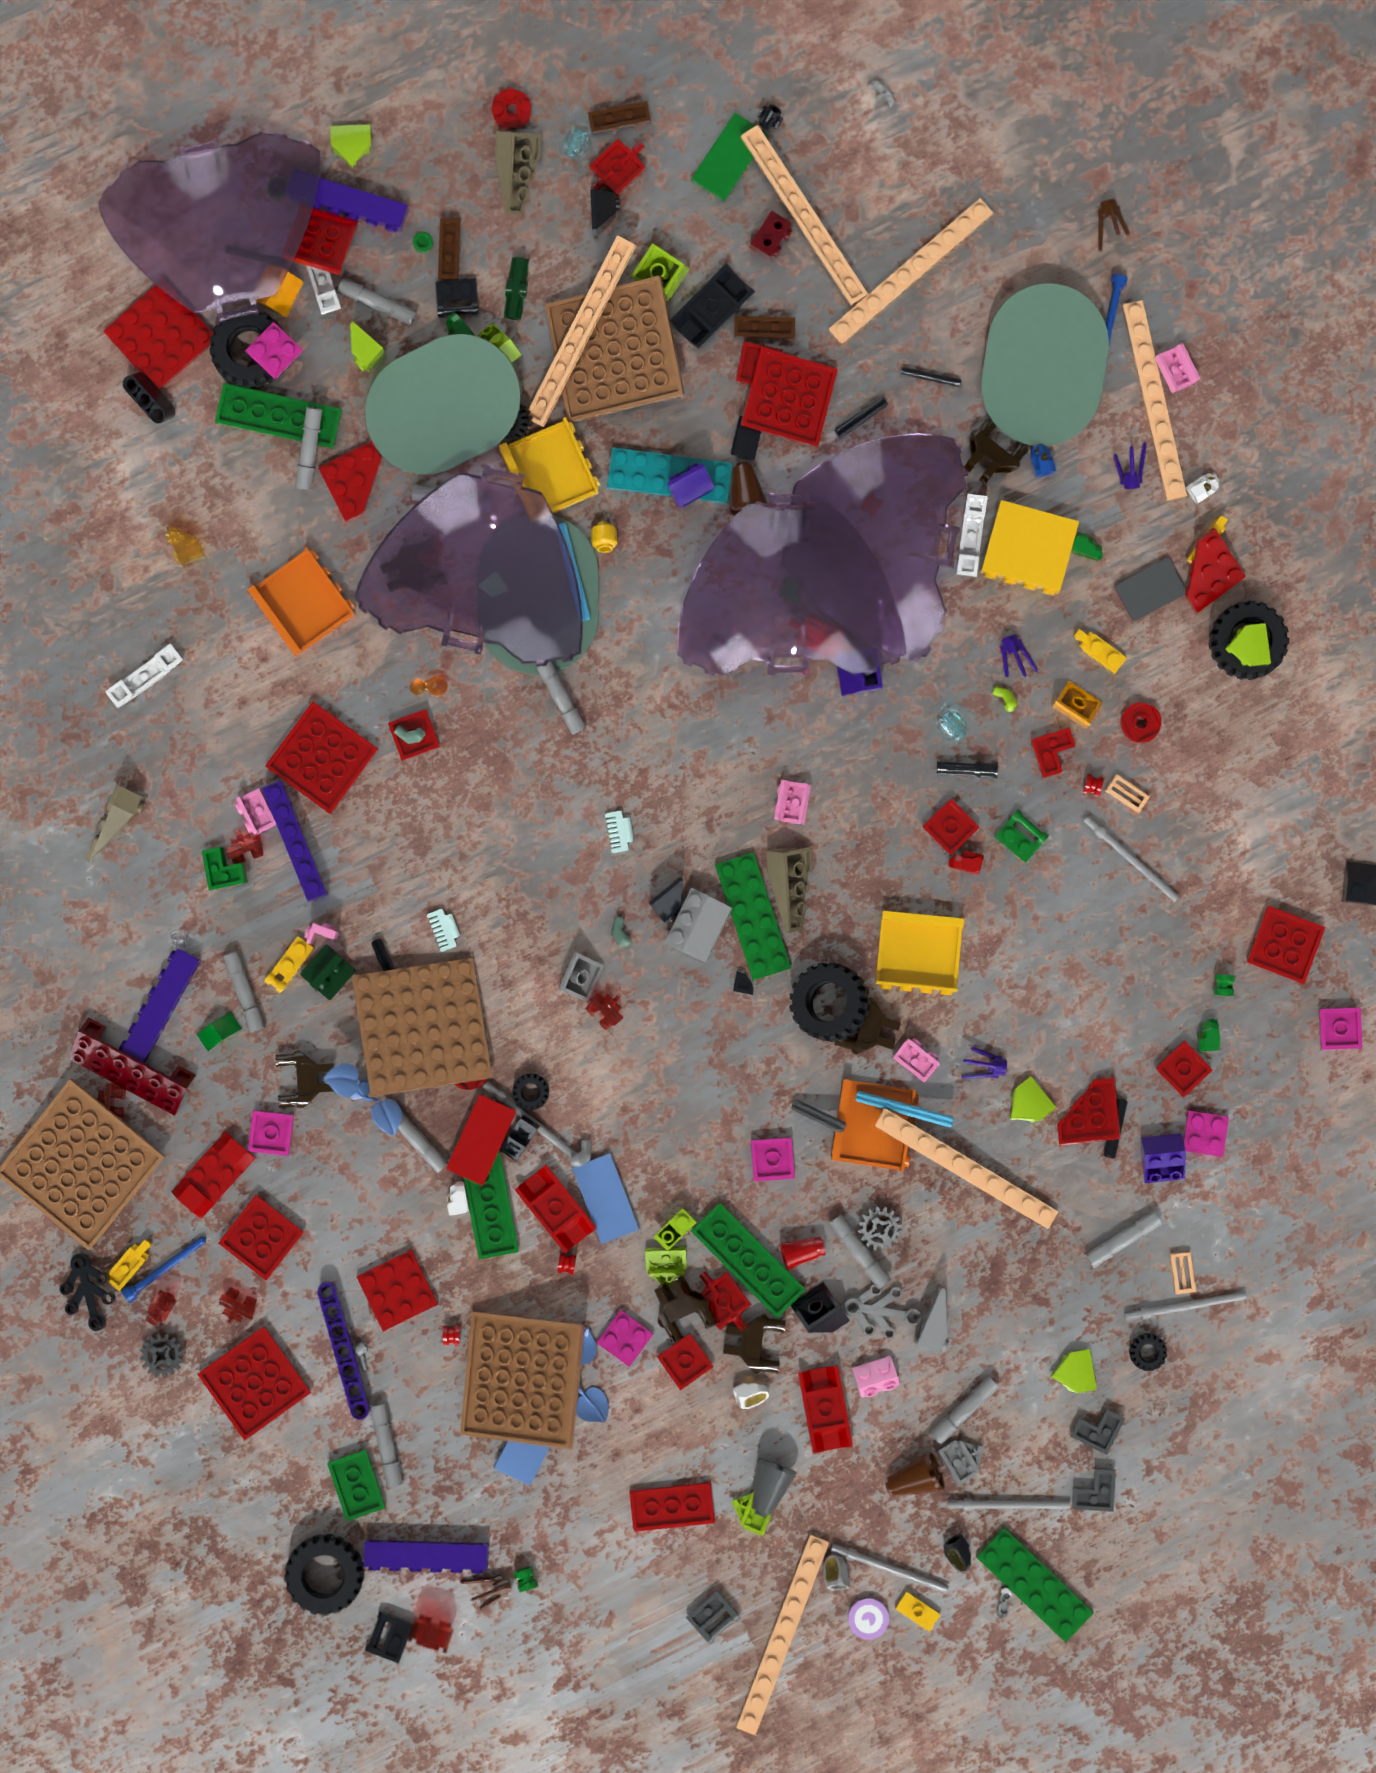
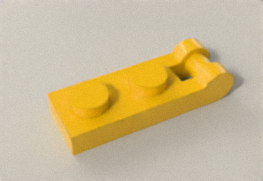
[264,936,314,994]

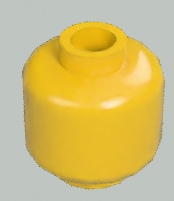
[590,521,618,553]

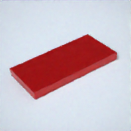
[446,1094,517,1186]
[629,1482,715,1532]

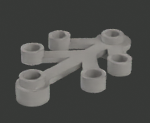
[842,1284,922,1340]

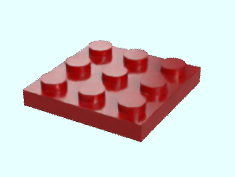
[282,204,358,275]
[1246,906,1326,985]
[218,1194,304,1281]
[356,1249,438,1332]

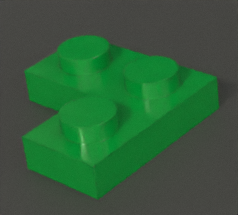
[202,847,248,891]

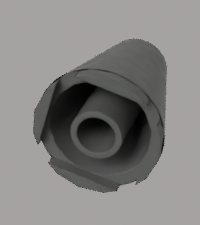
[752,1458,797,1518]

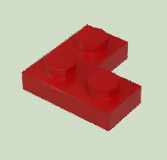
[1030,727,1076,779]

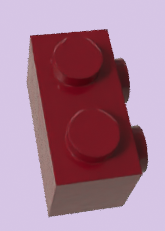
[750,211,793,261]

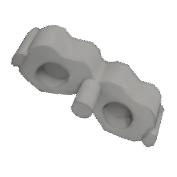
[868,80,895,108]
[996,1586,1012,1619]

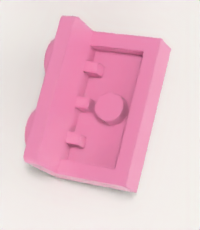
[1154,343,1200,393]
[774,779,811,825]
[235,788,276,835]
[305,923,340,945]
[892,1038,940,1083]
[852,1355,900,1397]

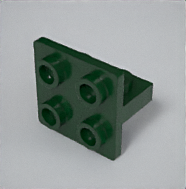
[300,945,356,1000]

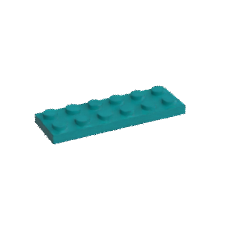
[607,448,732,504]

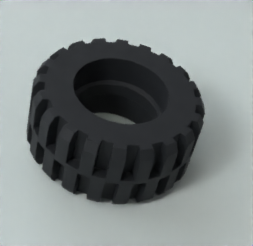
[209,308,283,389]
[1209,601,1289,680]
[789,962,871,1042]
[284,1534,364,1616]

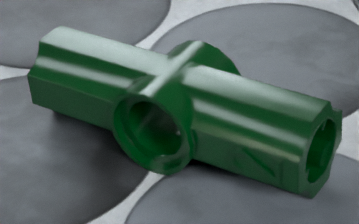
[504,257,529,321]

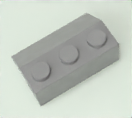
[665,888,732,963]

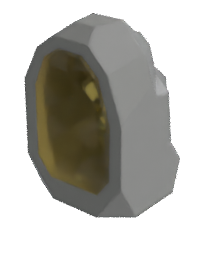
[823,1554,850,1590]

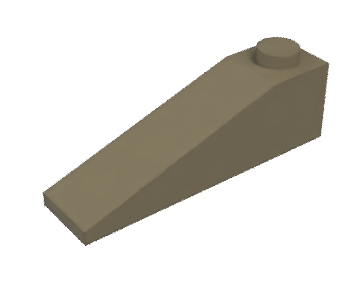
[495,131,542,215]
[85,785,146,863]
[766,846,813,933]

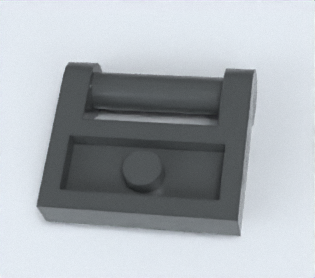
[686,1590,741,1645]

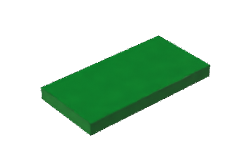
[691,113,769,202]

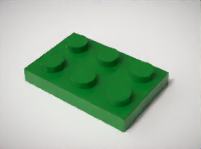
[327,1449,386,1522]

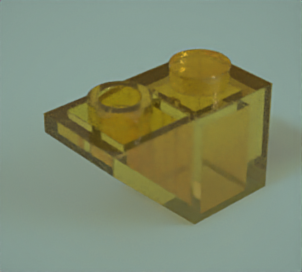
[165,526,206,567]

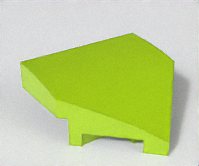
[330,124,371,168]
[1225,623,1271,666]
[1010,1076,1056,1123]
[645,1246,687,1288]
[1050,1349,1097,1393]
[731,1492,773,1536]

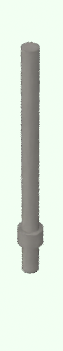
[1084,815,1180,902]
[483,1081,578,1158]
[1124,1291,1246,1321]
[947,1498,1070,1511]
[831,1544,949,1593]

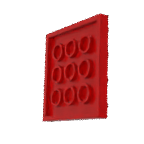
[103,278,213,390]
[740,347,838,448]
[265,701,379,815]
[197,1326,312,1441]

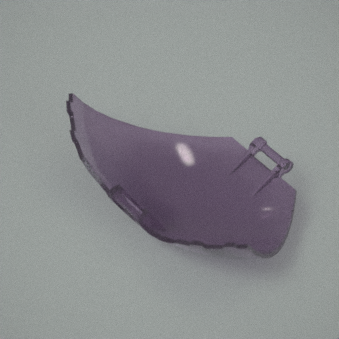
[98,132,321,323]
[773,433,969,662]
[354,464,583,667]
[677,492,906,676]

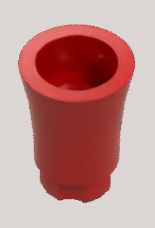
[780,1237,826,1271]

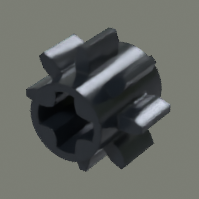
[757,104,783,130]

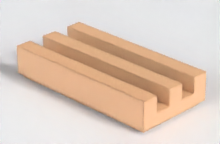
[1105,774,1150,813]
[1170,1251,1196,1294]

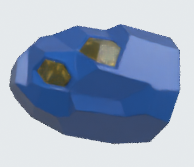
[1030,444,1056,478]

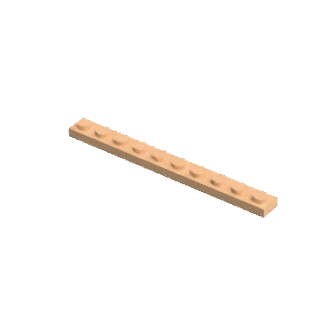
[741,125,868,306]
[828,198,993,345]
[528,235,637,427]
[1122,300,1187,501]
[874,1108,1059,1229]
[736,1534,829,1735]

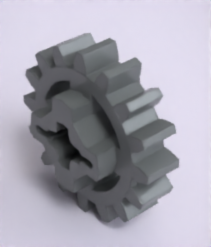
[140,1333,185,1378]

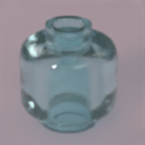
[562,127,591,159]
[937,710,967,741]

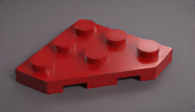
[318,441,382,522]
[1185,528,1246,613]
[1057,1078,1121,1146]

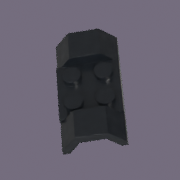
[670,263,755,349]

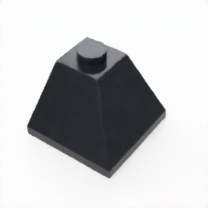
[590,189,620,238]
[1342,862,1376,906]
[649,877,683,923]
[790,1282,850,1333]

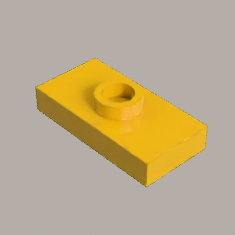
[895,1591,941,1632]

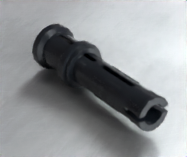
[936,761,998,780]

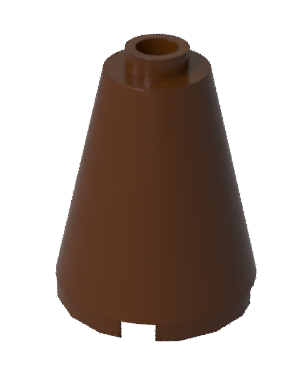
[729,462,769,520]
[885,1452,945,1497]

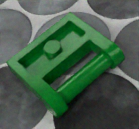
[995,809,1049,863]

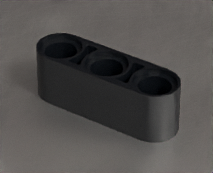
[123,372,175,424]

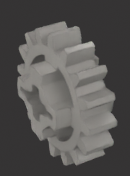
[858,1206,902,1251]

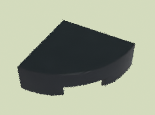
[733,971,753,995]

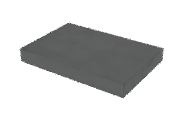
[1114,558,1186,622]

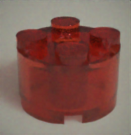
[408,1614,454,1653]

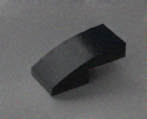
[500,1115,540,1162]

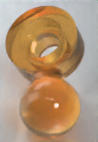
[410,676,447,697]

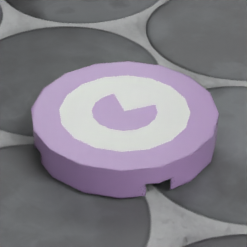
[848,1598,889,1639]

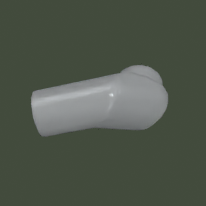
[570,1140,591,1167]

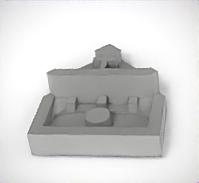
[936,1440,984,1486]

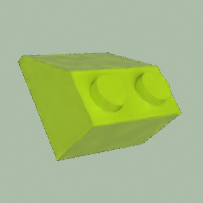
[630,243,690,303]
[350,322,386,373]

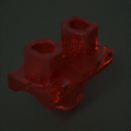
[226,830,264,864]
[586,992,624,1030]
[96,1083,126,1118]
[219,1287,257,1324]
[145,1289,177,1326]

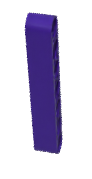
[317,1282,370,1420]

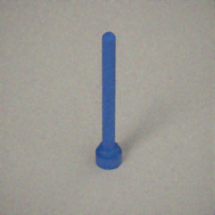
[1106,274,1128,344]
[121,1237,206,1303]

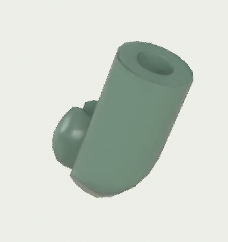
[394,725,425,744]
[611,917,631,946]

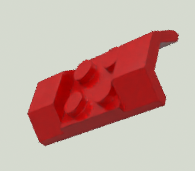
[171,1131,256,1219]
[514,1164,597,1253]
[798,1365,853,1454]

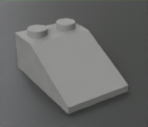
[915,1286,949,1355]

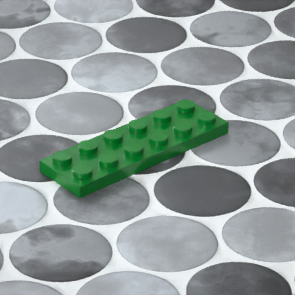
[215,383,342,450]
[715,852,791,981]
[456,1139,519,1260]
[691,1202,806,1318]
[976,1527,1094,1643]

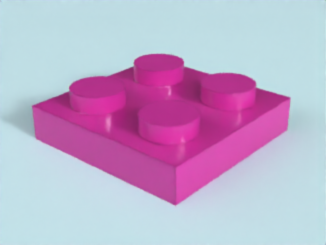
[245,322,303,380]
[1319,1008,1363,1050]
[248,1111,294,1156]
[1183,1111,1229,1157]
[751,1138,795,1181]
[597,1310,653,1367]

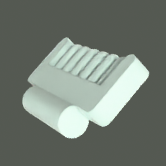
[605,811,634,853]
[427,909,461,952]

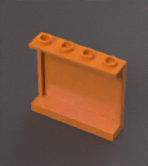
[247,547,355,657]
[831,1079,919,1171]

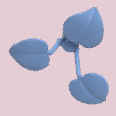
[323,1063,402,1136]
[576,1327,609,1423]

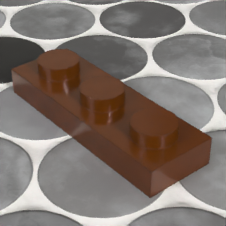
[588,101,651,134]
[438,218,461,280]
[734,316,795,339]

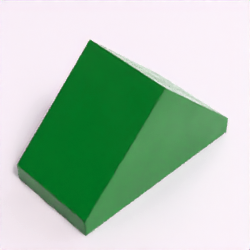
[197,1012,242,1052]

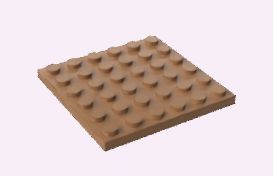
[545,276,685,423]
[351,958,492,1097]
[0,1078,166,1251]
[460,1312,584,1450]

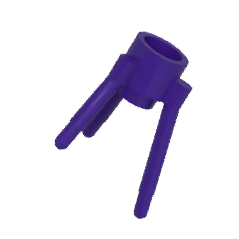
[1113,443,1147,489]
[1000,634,1038,677]
[962,1047,1007,1079]

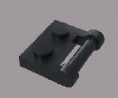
[435,278,478,318]
[365,1611,414,1664]

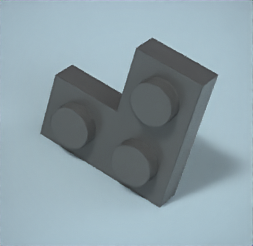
[1070,1409,1125,1455]
[1072,1469,1116,1512]

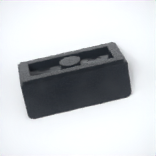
[731,415,761,460]

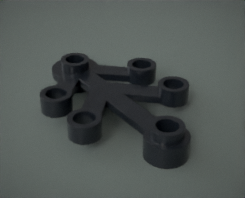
[59,1253,116,1331]

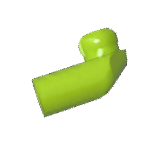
[992,685,1017,712]

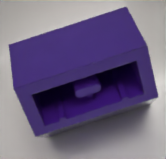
[667,463,715,510]
[835,647,883,696]
[1141,1133,1186,1183]

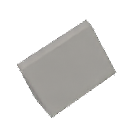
[559,952,604,1002]

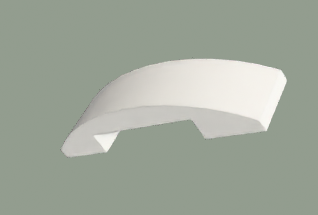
[306,265,341,315]
[956,494,988,577]
[105,643,183,708]

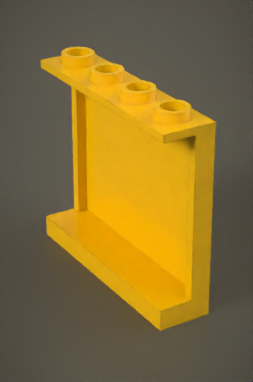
[499,417,600,523]
[980,500,1079,596]
[875,911,964,996]

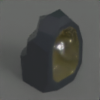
[943,1534,972,1572]

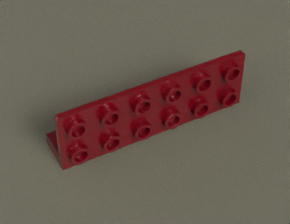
[68,1018,196,1116]

